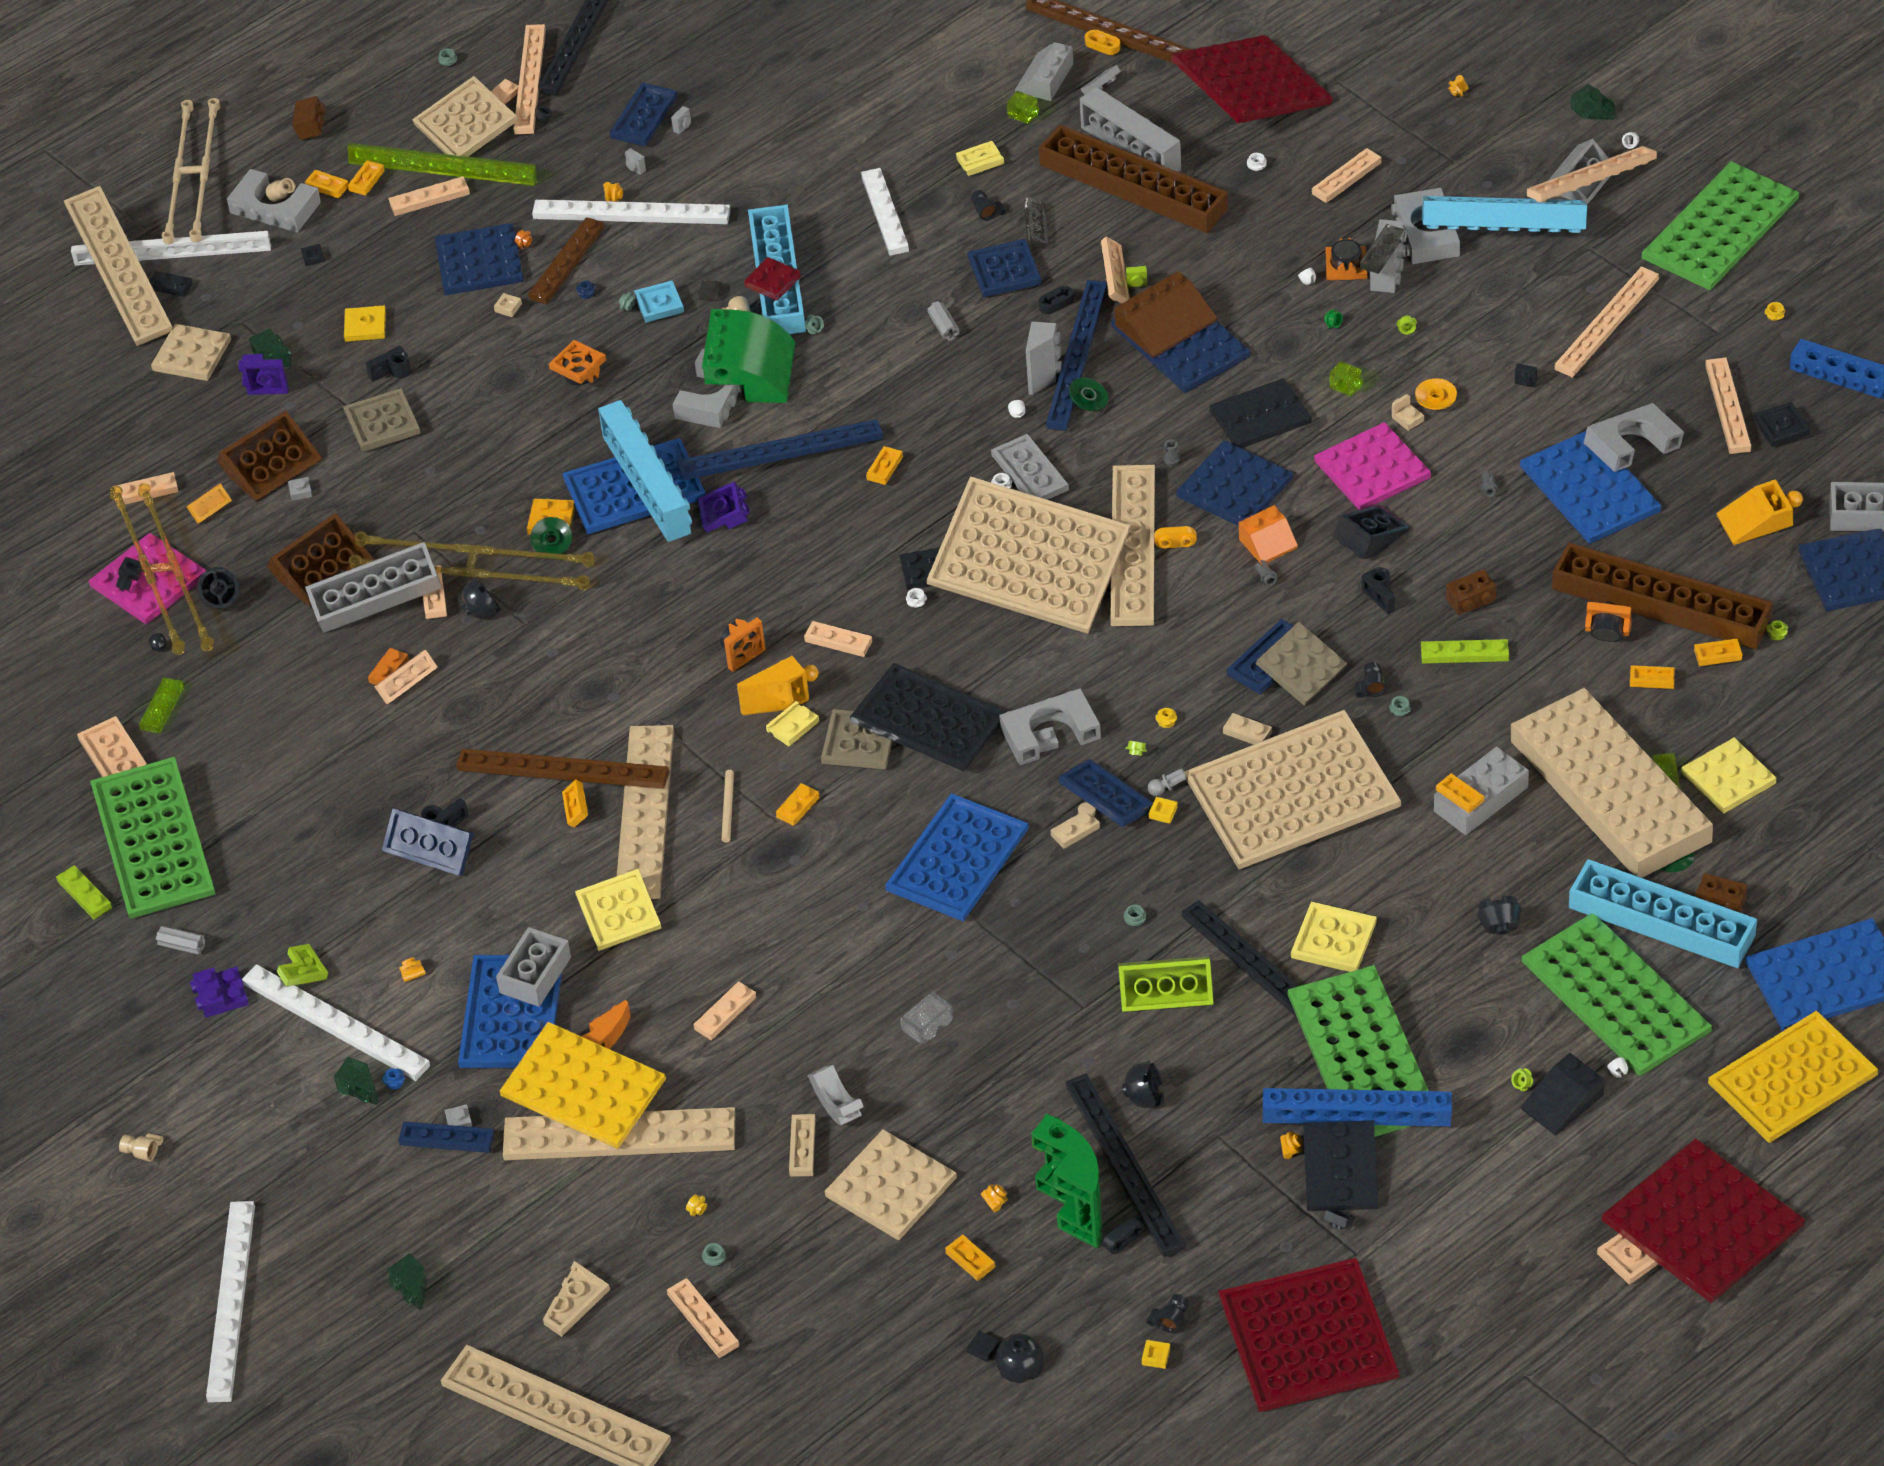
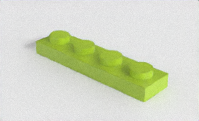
[1421,639,1509,663]

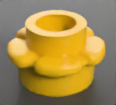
[1765,302,1785,321]
[1156,708,1177,728]
[686,1194,707,1216]

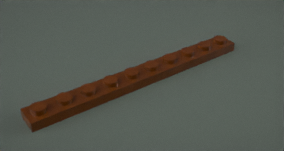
[1025,0,1192,64]
[456,749,670,789]

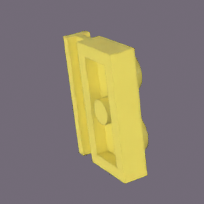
[956,141,1004,176]
[766,701,819,746]

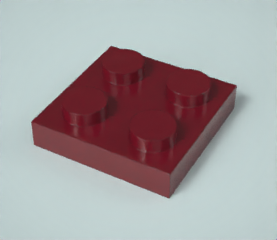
[744,257,801,301]

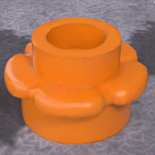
[515,230,532,249]

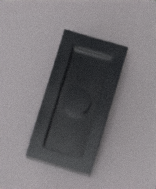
[149,271,193,297]

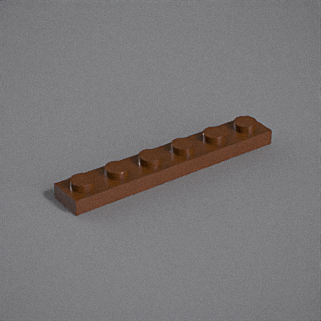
[528,217,604,305]

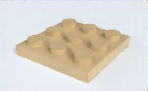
[151,324,231,381]

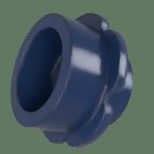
[576,281,596,299]

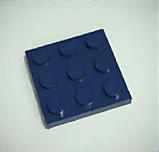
[967,239,1041,297]

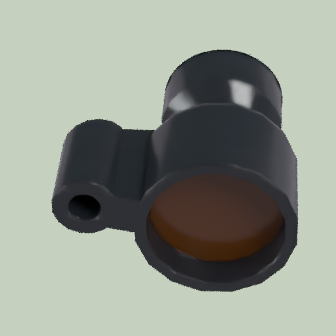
[971,190,1007,221]
[1354,662,1387,698]
[1146,1294,1189,1333]

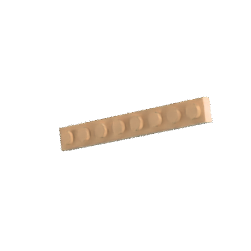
[514,24,546,134]
[1527,146,1657,202]
[1555,267,1659,378]

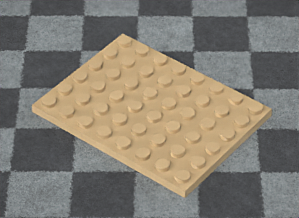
[927,476,1130,634]
[1185,710,1401,870]

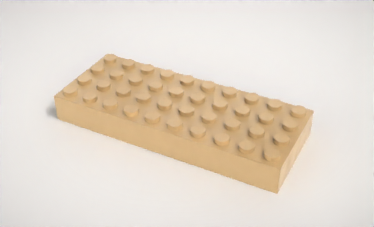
[1511,688,1713,878]

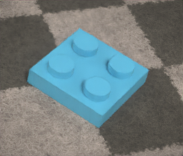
[634,281,684,323]

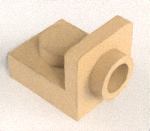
[1392,394,1424,431]

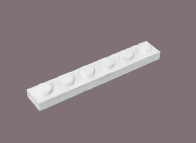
[861,168,909,256]

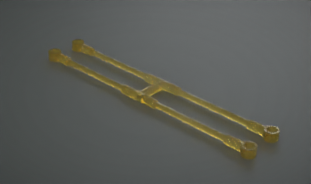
[110,483,214,655]
[349,532,595,590]

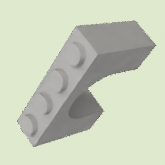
[227,169,321,232]
[1391,188,1460,264]
[673,348,744,428]
[1584,403,1684,472]
[999,688,1101,765]

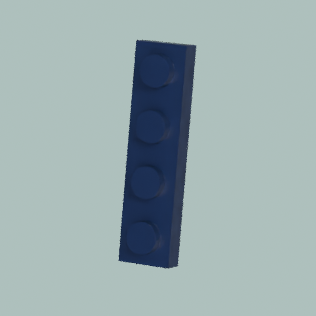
[398,1121,494,1153]

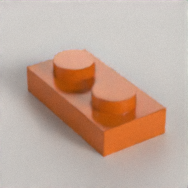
[368,648,409,685]

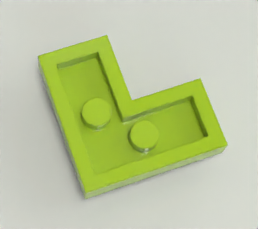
[277,944,328,987]

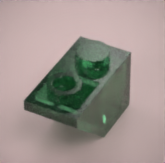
[1571,83,1616,120]
[249,328,292,367]
[334,1057,378,1105]
[387,1253,427,1311]

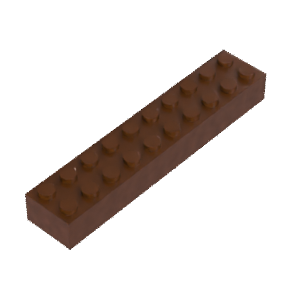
[1039,124,1228,233]
[1552,542,1773,649]

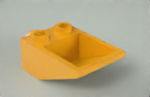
[1717,479,1803,545]
[737,656,819,715]

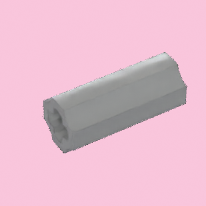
[928,301,959,341]
[156,926,205,954]

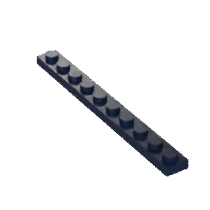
[1046,280,1107,431]
[677,419,883,480]

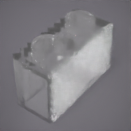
[900,991,953,1044]

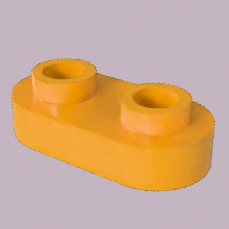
[1085,30,1120,55]
[1154,526,1197,548]

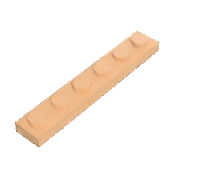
[1705,358,1751,454]

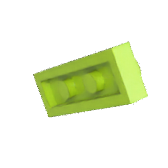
[56,865,112,919]

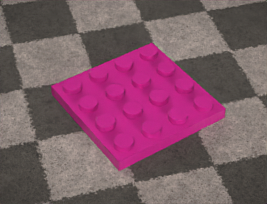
[1314,422,1431,510]
[89,533,206,624]

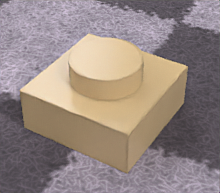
[494,293,522,317]

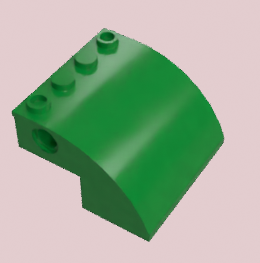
[702,309,795,403]
[1031,1113,1102,1248]

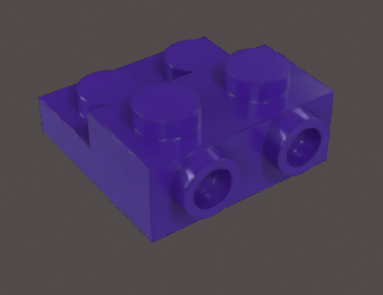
[239,354,289,395]
[698,481,750,533]
[190,967,249,1018]

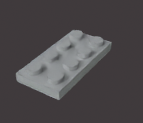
[991,434,1069,500]

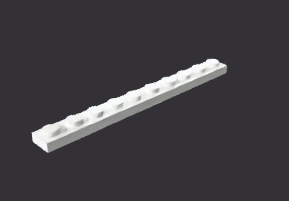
[532,200,731,224]
[71,231,271,266]
[242,964,430,1081]
[206,1201,255,1402]

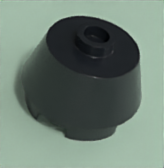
[1477,895,1522,935]

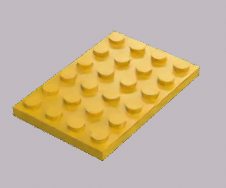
[1708,1011,1878,1143]
[500,1022,666,1149]

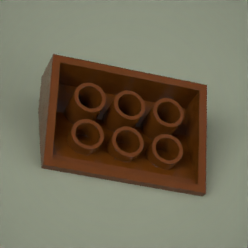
[1114,271,1217,358]
[217,411,323,502]
[267,513,375,607]

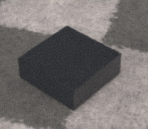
[301,244,325,266]
[966,1331,1000,1362]

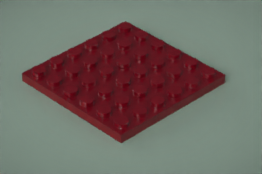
[1171,35,1333,124]
[1601,1138,1805,1303]
[1218,1258,1399,1412]

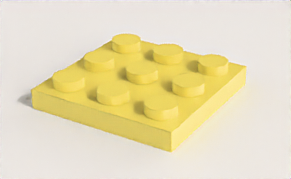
[1681,738,1777,814]
[575,869,661,951]
[1291,902,1376,972]

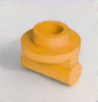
[1448,75,1469,97]
[603,182,623,202]
[399,957,426,982]
[1280,1131,1304,1159]
[981,1184,1008,1212]

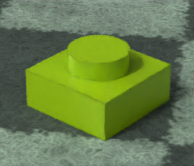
[1126,266,1147,288]

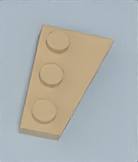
[543,1261,610,1337]

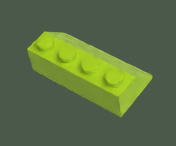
[1118,956,1213,1012]

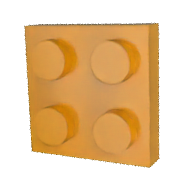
[527,499,575,535]

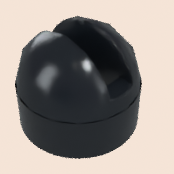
[535,106,552,123]
[148,633,167,652]

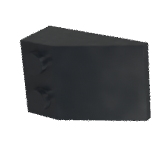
[1333,504,1410,559]
[1521,1053,1604,1135]

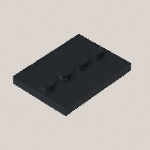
[1209,378,1312,449]
[1303,1120,1378,1211]

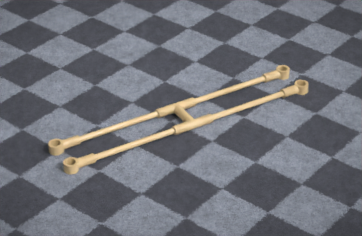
[162,98,220,244]

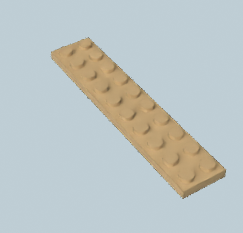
[64,186,173,346]
[1111,465,1155,626]
[617,725,674,899]
[503,1107,736,1160]
[441,1345,671,1466]

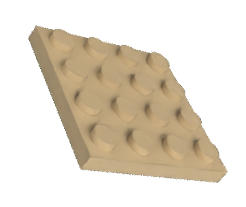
[412,76,518,165]
[825,1130,957,1240]

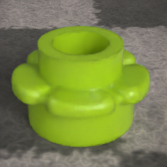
[1397,315,1417,335]
[1766,620,1788,640]
[1126,741,1147,756]
[1511,1068,1533,1091]

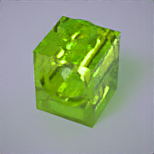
[1007,91,1039,124]
[1329,361,1363,397]

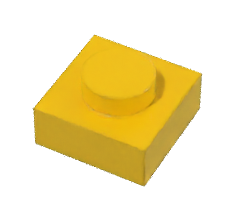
[1149,797,1178,824]
[1142,1340,1170,1369]

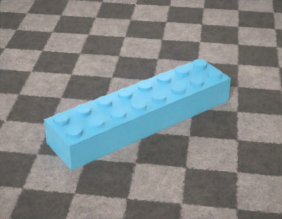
[1422,196,1587,233]
[748,205,806,334]
[598,400,692,542]
[1569,859,1757,968]

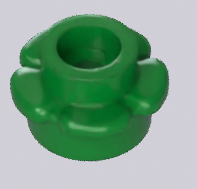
[1324,309,1343,329]

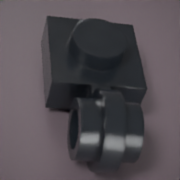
[116,557,146,592]

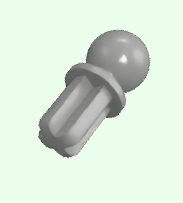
[1148,769,1187,796]

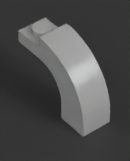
[808,1065,864,1125]

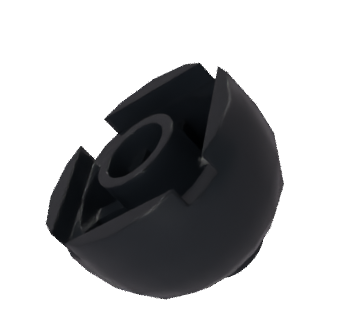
[197,567,239,609]
[461,576,501,619]
[1122,1061,1164,1108]
[996,1333,1044,1383]

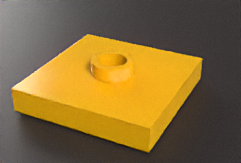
[344,305,386,342]

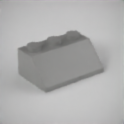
[1015,42,1073,101]
[1548,138,1610,204]
[1026,322,1062,395]

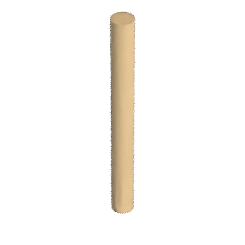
[721,770,734,843]

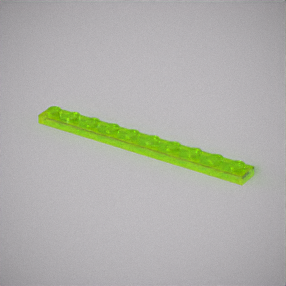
[347,143,537,186]

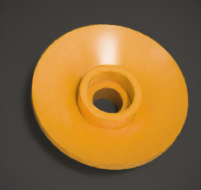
[1415,378,1457,410]

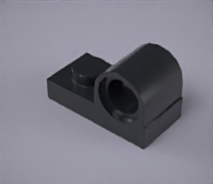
[365,345,411,382]
[1361,567,1396,614]
[421,798,469,827]

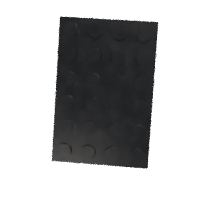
[850,663,1007,772]

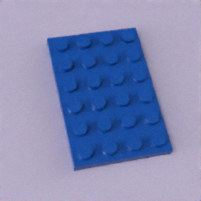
[1520,431,1661,544]
[562,438,706,534]
[885,793,1029,922]
[1745,918,1884,1031]
[458,955,562,1068]

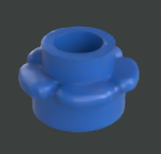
[382,1068,405,1089]

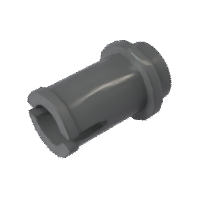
[1163,439,1180,466]
[1481,471,1498,497]
[1255,560,1277,586]

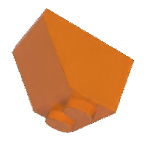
[1239,505,1298,565]

